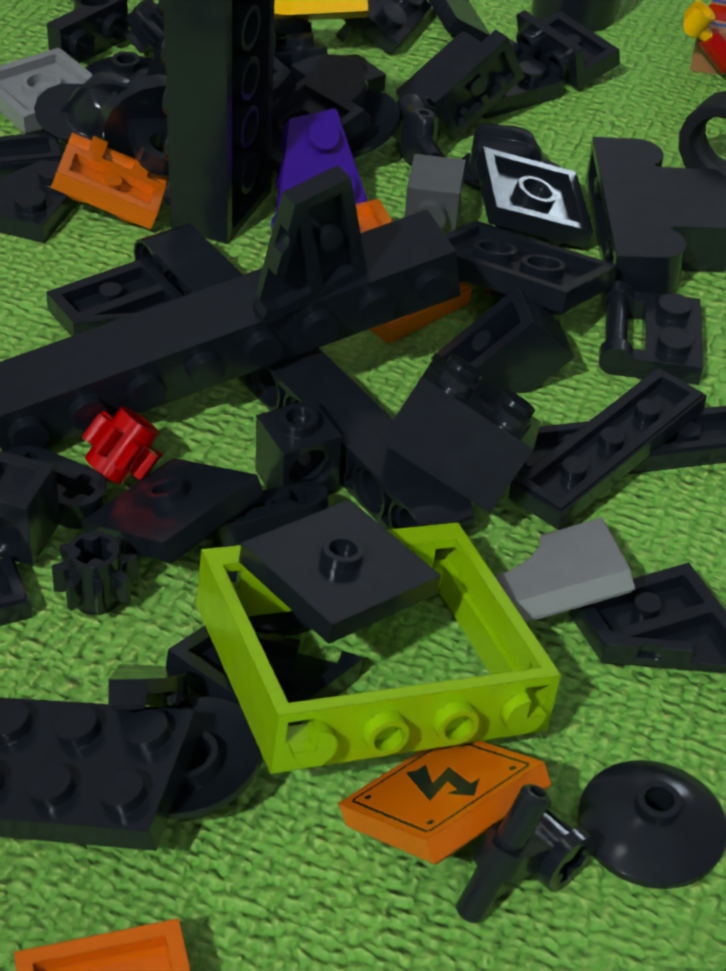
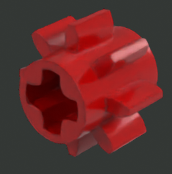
[82,406,163,485]

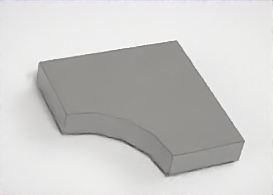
[495,517,635,623]

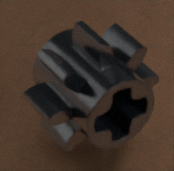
[124,0,164,53]
[51,531,138,615]

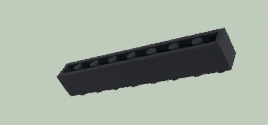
[0,209,461,452]

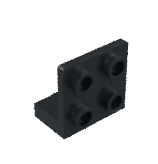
[396,29,525,140]

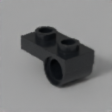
[47,0,129,64]

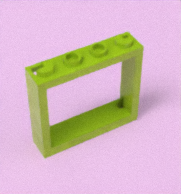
[196,522,561,774]

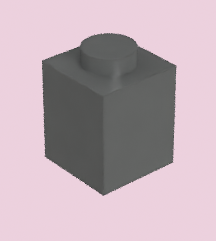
[405,154,466,233]

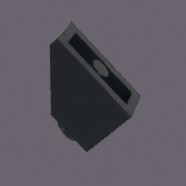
[431,286,575,395]

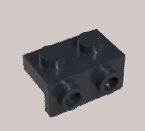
[336,0,432,56]
[516,10,620,90]

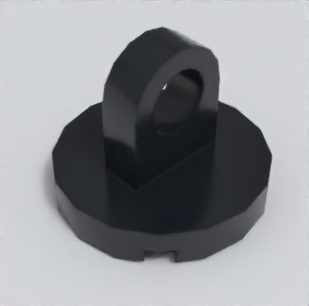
[99,74,169,176]

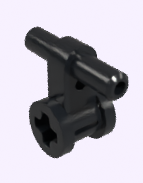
[455,784,597,923]

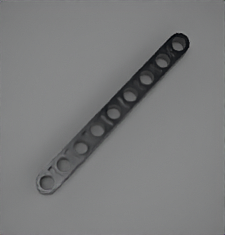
[134,223,474,532]

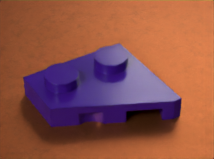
[271,108,368,230]

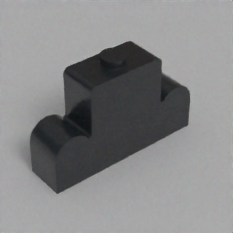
[585,137,726,294]

